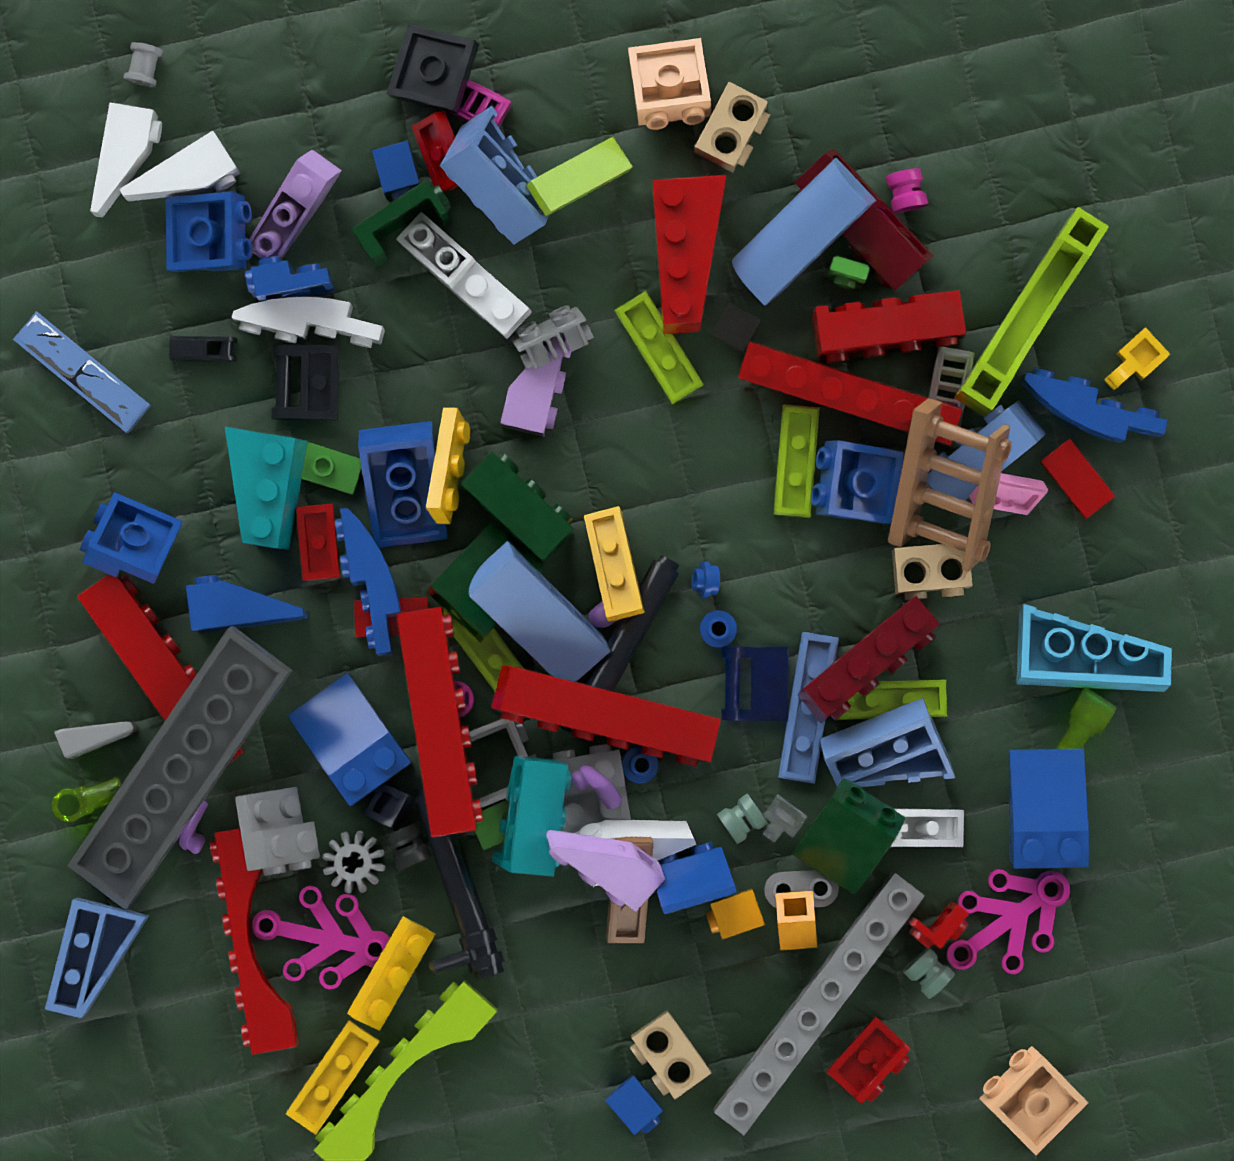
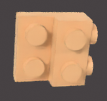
[628,38,711,130]
[979,1046,1088,1155]

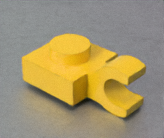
[1104,327,1171,391]

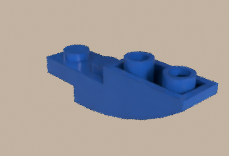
[1021,368,1168,443]
[335,508,402,656]

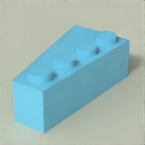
[1016,604,1172,692]

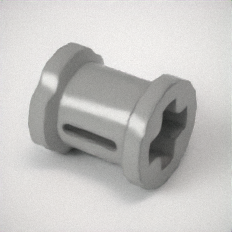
[123,42,163,87]

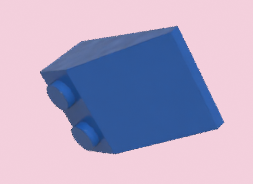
[358,421,448,548]
[186,575,310,633]
[288,673,413,806]
[1009,748,1089,869]
[656,842,737,914]

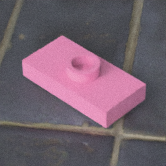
[969,473,1048,515]

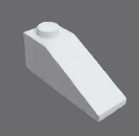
[90,103,162,218]
[119,131,240,201]
[890,808,964,847]
[574,820,696,887]

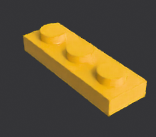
[426,408,470,524]
[584,506,645,622]
[347,916,435,1031]
[285,1020,380,1135]

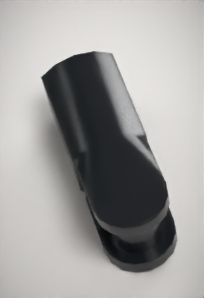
[169,336,237,362]

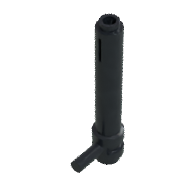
[560,555,679,742]
[414,786,505,981]

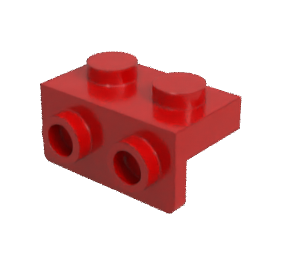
[906,901,969,949]
[826,1016,911,1104]

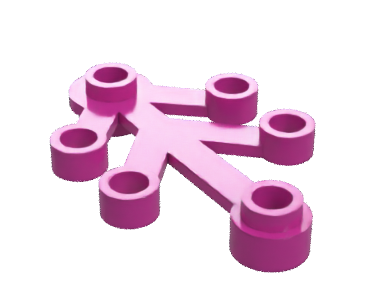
[946,869,1070,974]
[252,886,390,989]

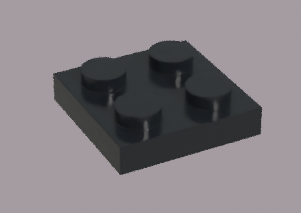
[387,24,480,114]

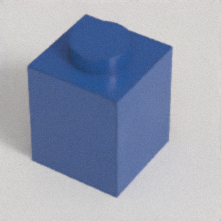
[372,141,420,200]
[605,1073,663,1135]

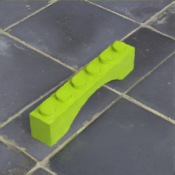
[954,207,1109,418]
[314,980,498,1161]

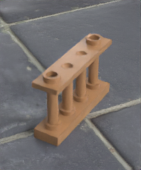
[888,398,1012,572]

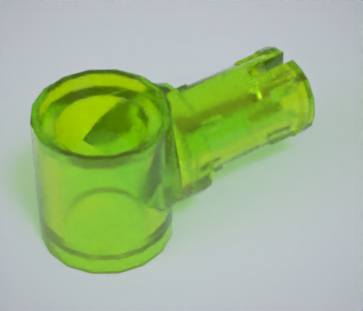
[1056,687,1117,749]
[51,776,121,823]

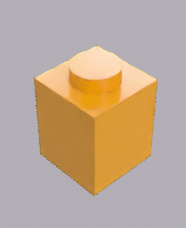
[705,889,765,940]
[776,891,817,950]

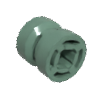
[717,794,768,844]
[903,948,955,999]

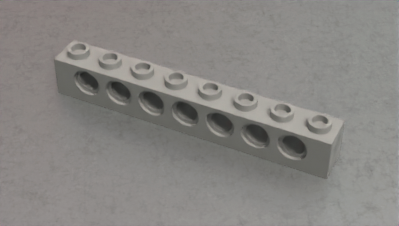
[713,872,925,1135]

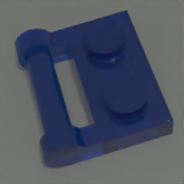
[721,646,788,721]

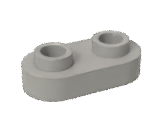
[764,870,839,908]

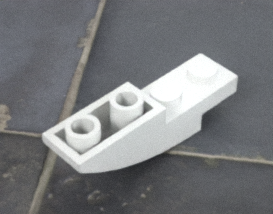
[397,212,532,339]
[232,297,385,348]

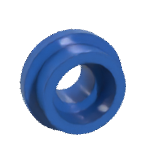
[692,561,720,599]
[700,610,737,647]
[621,746,658,784]

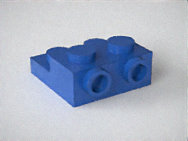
[165,192,252,272]
[245,256,335,302]
[811,440,904,525]
[80,492,183,584]

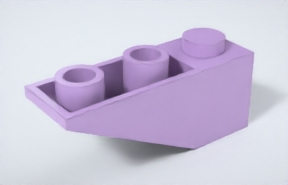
[249,150,342,259]
[500,333,571,437]
[546,830,665,912]

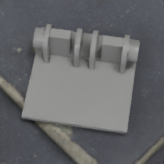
[510,305,594,370]

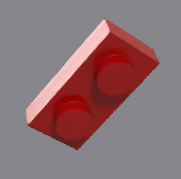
[411,111,458,193]
[296,503,341,581]

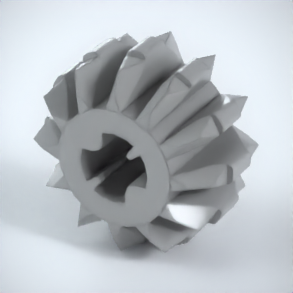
[322,831,386,894]

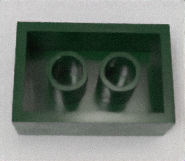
[461,451,573,565]

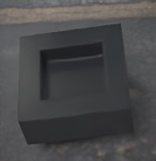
[363,783,415,831]

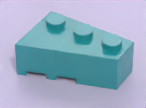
[225,427,308,550]
[492,756,571,876]

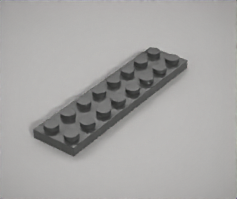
[67,626,293,910]

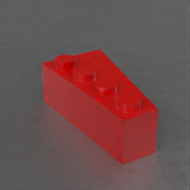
[652,175,726,335]
[811,290,966,364]

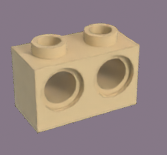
[694,82,770,173]
[892,544,973,600]
[630,1010,711,1099]

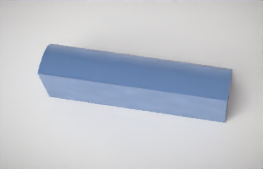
[732,158,877,306]
[469,541,611,682]

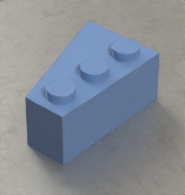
[440,106,550,245]
[927,400,1047,501]
[820,698,955,787]
[45,897,150,1018]

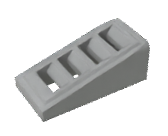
[928,346,975,427]
[55,721,138,759]

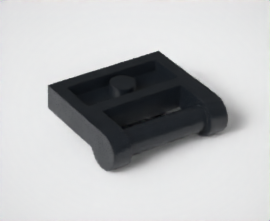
[271,345,340,421]

